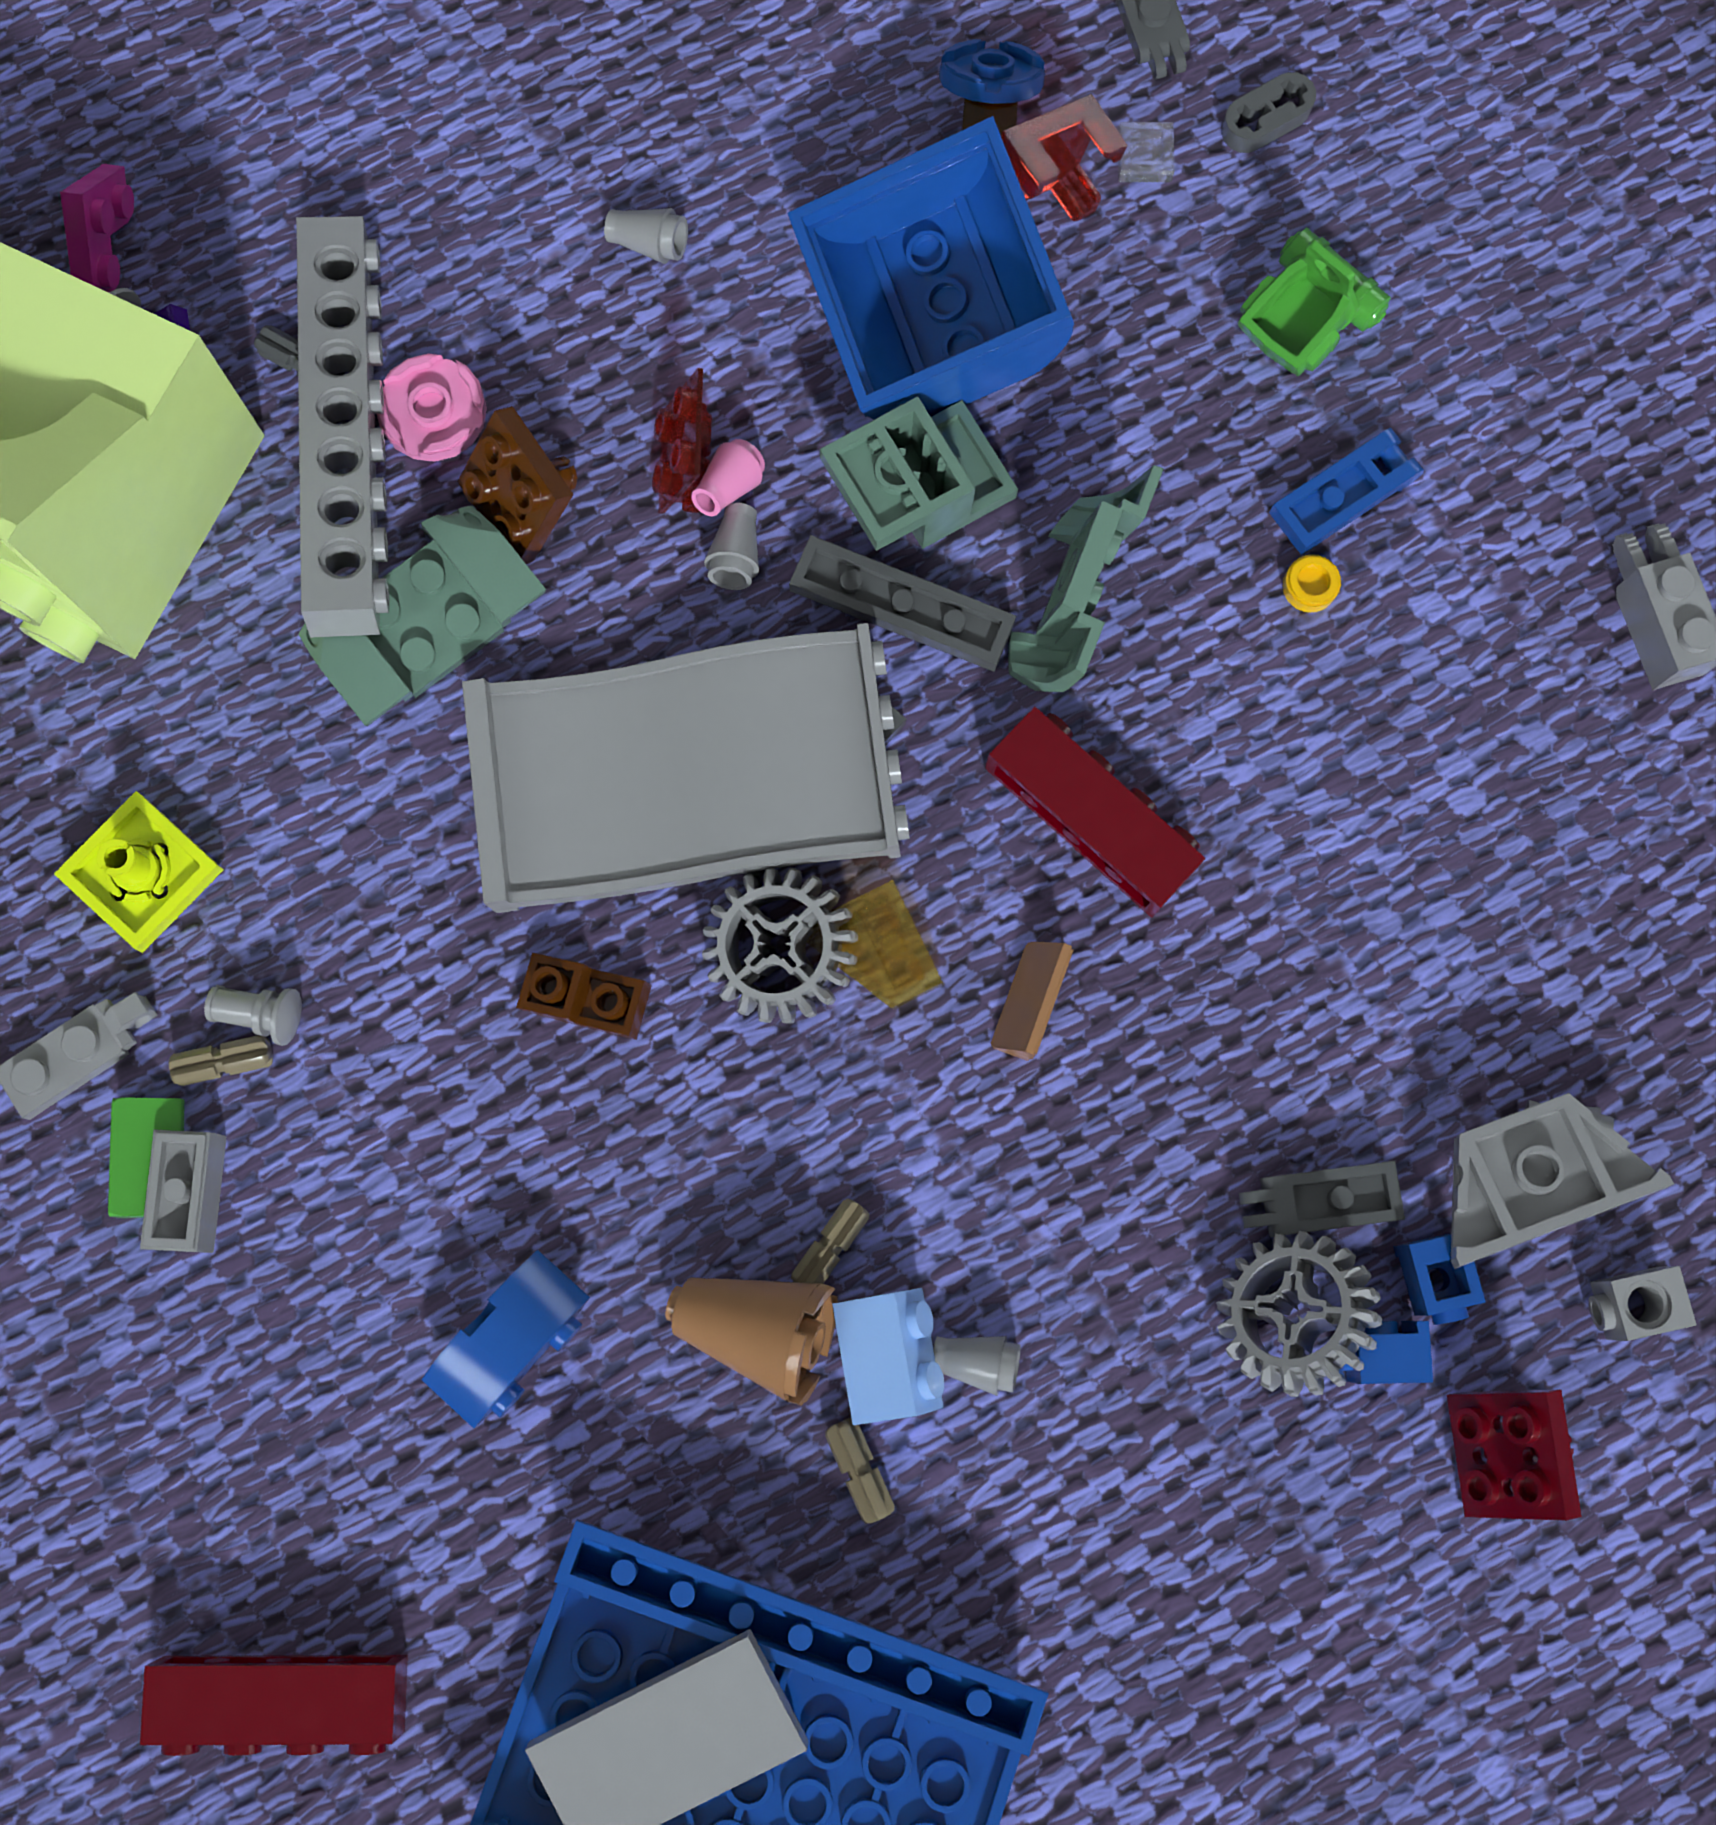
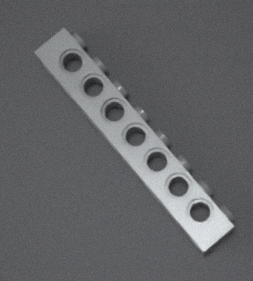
[296,216,390,638]

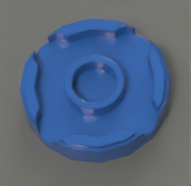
[939,39,1045,104]

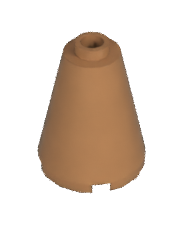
[665,1277,838,1406]

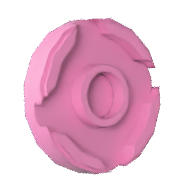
[377,353,487,462]

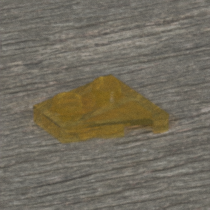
[806,880,945,1009]

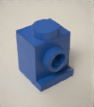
[1393,1233,1486,1325]
[1341,1320,1433,1384]

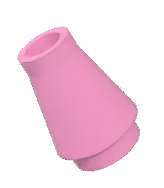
[691,439,765,517]

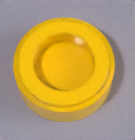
[1282,555,1341,613]

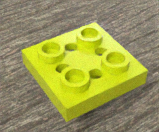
[54,791,224,953]

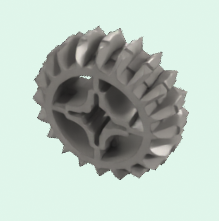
[702,868,858,1024]
[1216,1231,1382,1397]

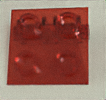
[652,368,712,513]

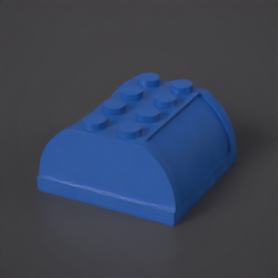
[787,116,1074,420]

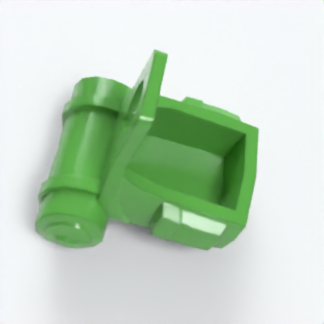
[1237,227,1391,377]

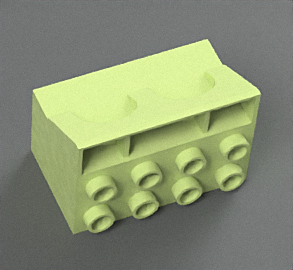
[0,242,265,663]

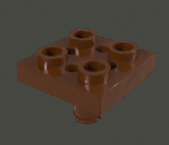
[457,406,577,564]

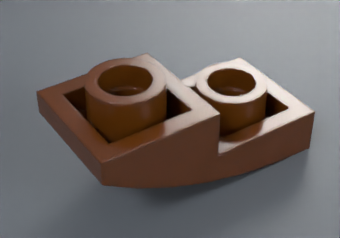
[516,953,652,1040]

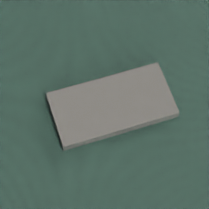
[525,1629,809,1825]

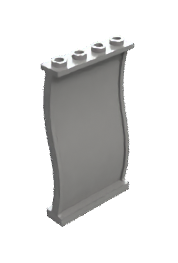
[462,623,910,913]

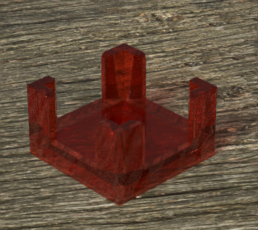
[1001,94,1128,221]

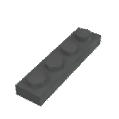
[789,535,1016,672]

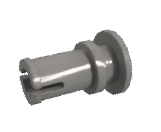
[204,985,302,1046]

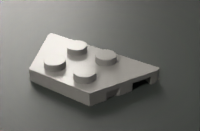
[1451,1093,1674,1269]

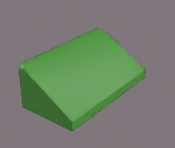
[108,1097,185,1218]

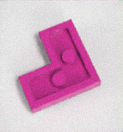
[60,164,134,292]

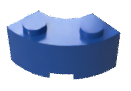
[421,1250,590,1428]

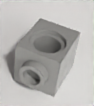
[1589,1266,1697,1341]

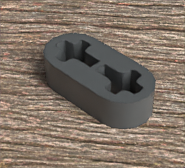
[1221,72,1316,153]

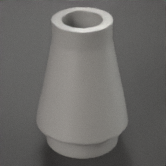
[604,208,688,264]
[704,503,759,590]
[933,1336,1021,1396]

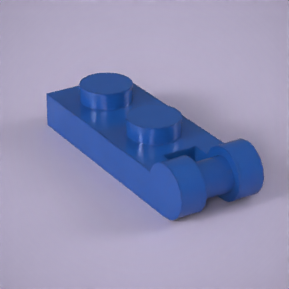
[1269,428,1425,555]

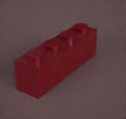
[985,706,1206,918]
[140,1655,408,1756]

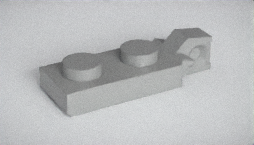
[0,992,158,1120]

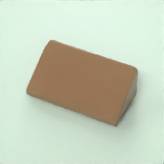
[991,942,1073,1061]

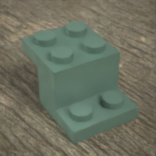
[820,397,1018,551]

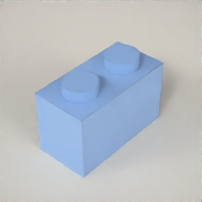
[832,1288,944,1425]

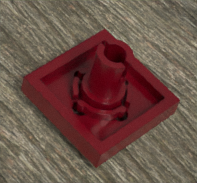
[1447,1390,1582,1521]

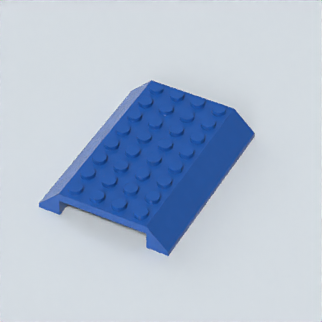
[469,1519,1049,1825]

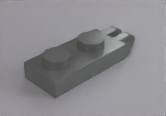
[1115,0,1190,80]
[1238,1161,1405,1237]

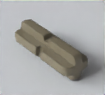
[168,1035,273,1086]
[791,1198,870,1284]
[825,1418,895,1524]

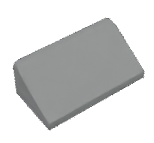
[140,1130,227,1253]

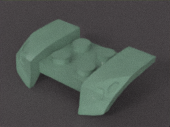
[1008,465,1164,692]
[298,506,546,726]

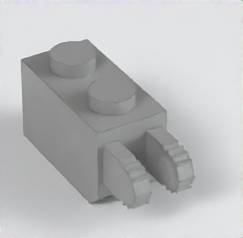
[1612,523,1716,690]

